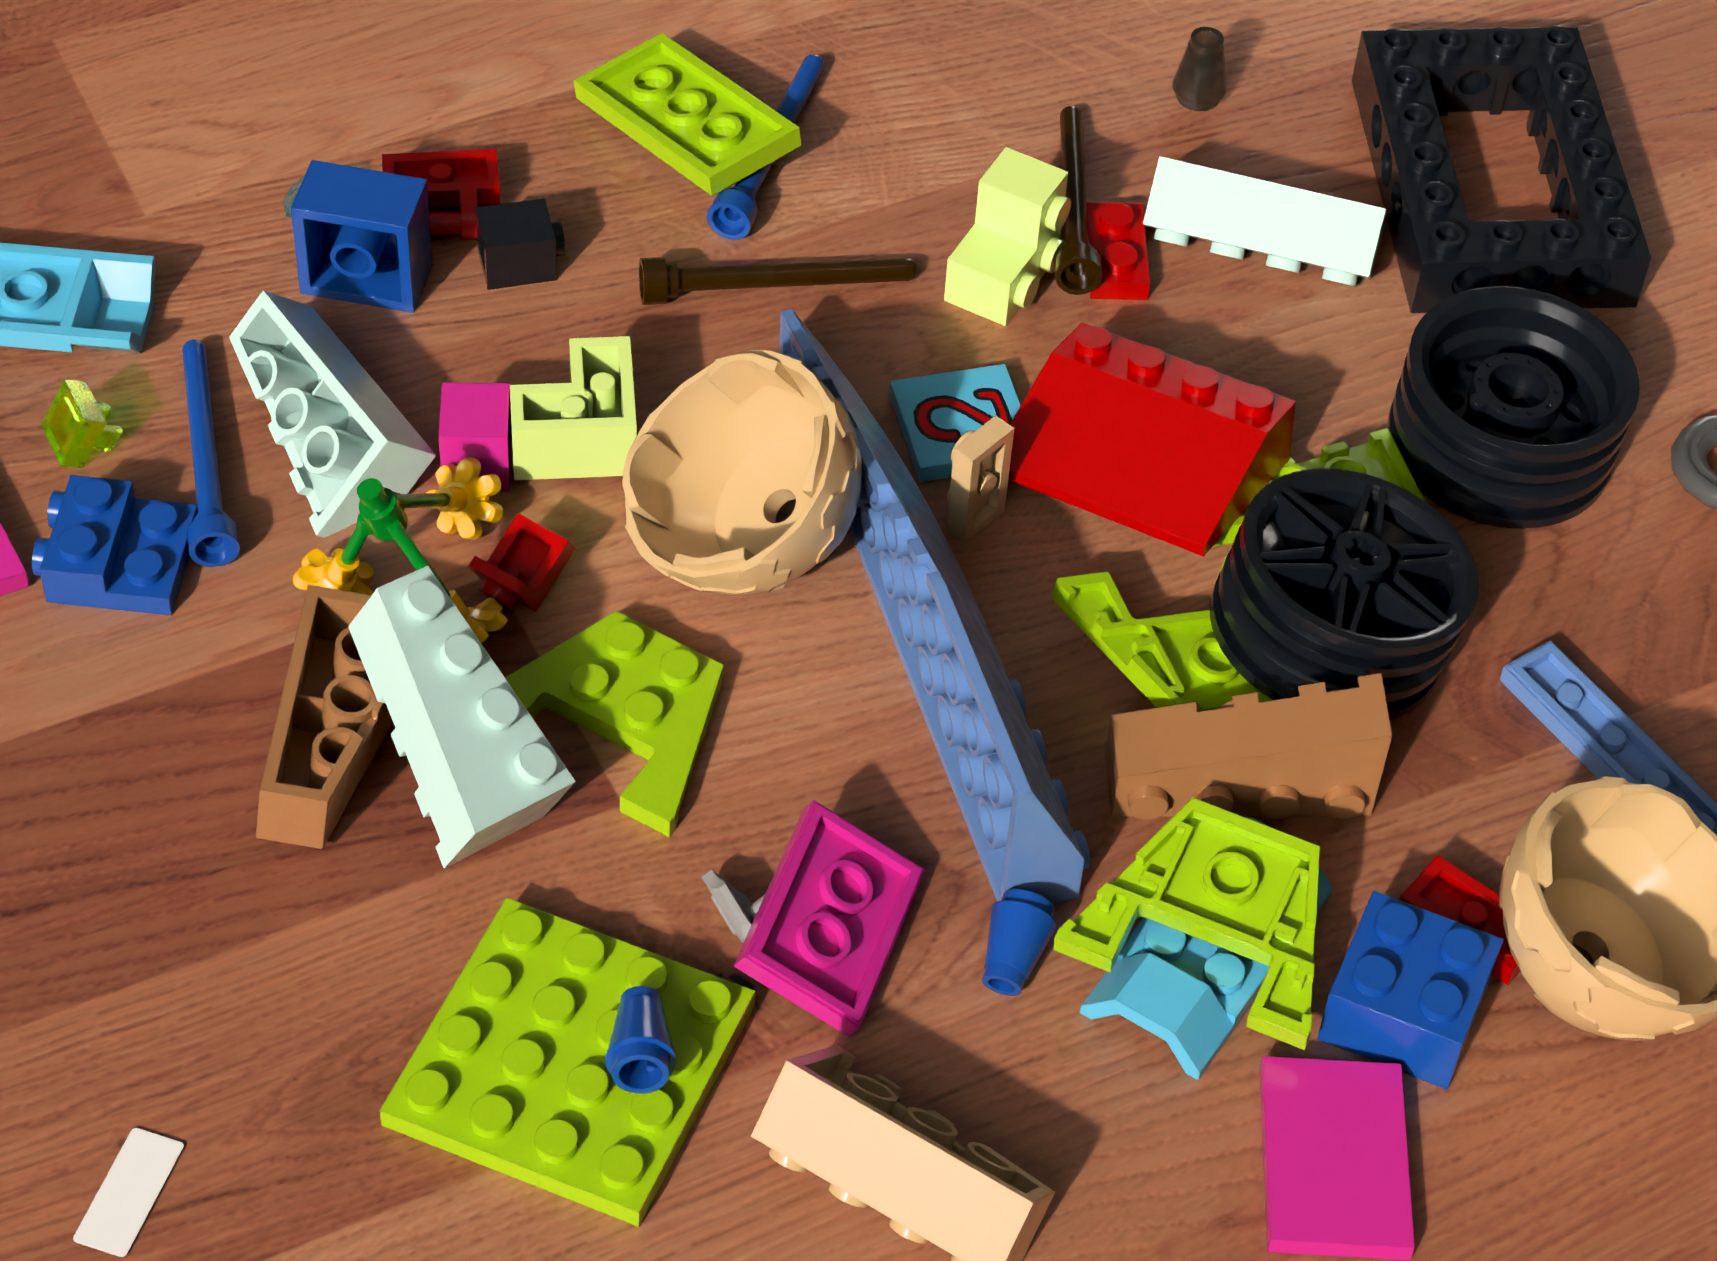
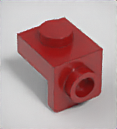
[468,513,576,612]

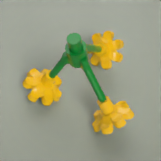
[293,457,508,643]

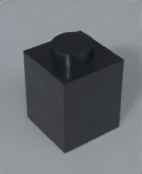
[475,198,566,290]

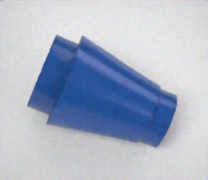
[982,889,1057,996]
[605,986,677,1094]

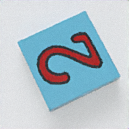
[889,364,1021,482]

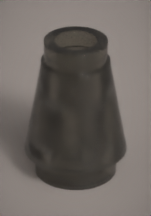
[1172,27,1227,111]

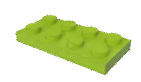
[573,33,802,196]

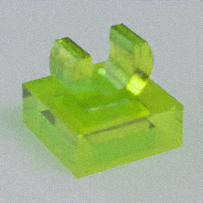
[41,379,123,468]

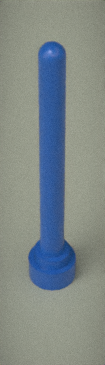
[707,54,824,240]
[182,340,240,567]

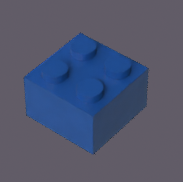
[291,160,433,313]
[1317,890,1504,1090]

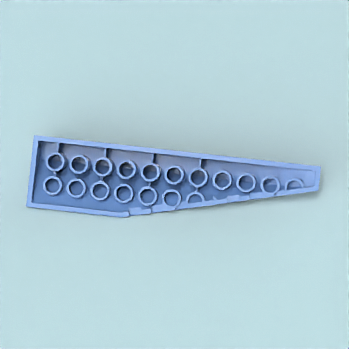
[779,309,1090,904]

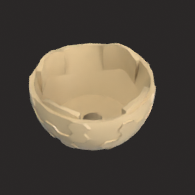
[622,350,862,596]
[1499,776,1717,1041]

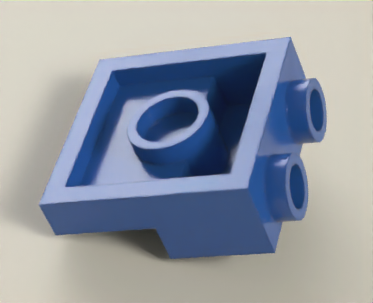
[32,475,198,616]

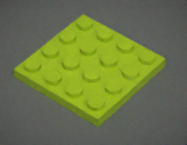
[379,897,756,1227]

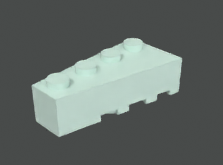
[348,566,576,869]

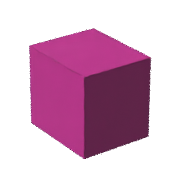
[438,383,512,492]

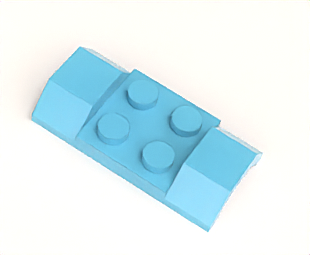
[0,243,156,353]
[1080,817,1333,1080]

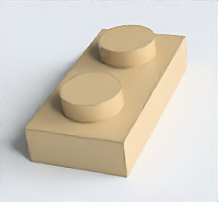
[946,415,1014,544]

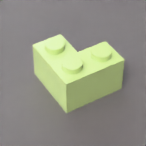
[944,147,1071,326]
[510,336,637,480]

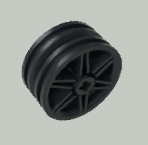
[1387,286,1640,529]
[1209,468,1479,720]

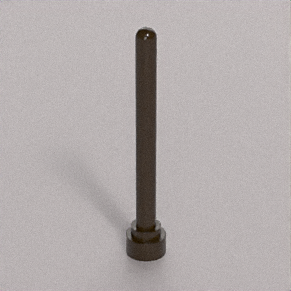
[1055,106,1102,295]
[639,257,918,305]

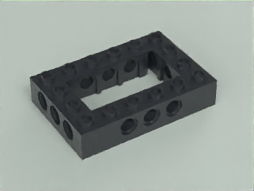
[1352,26,1651,313]

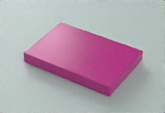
[734,800,925,1037]
[1259,1056,1415,1260]

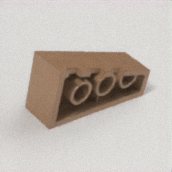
[256,585,393,849]
[1105,673,1392,820]

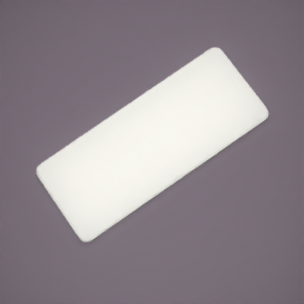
[73,1128,184,1257]

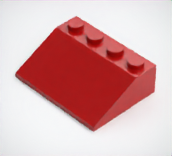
[1008,322,1296,557]

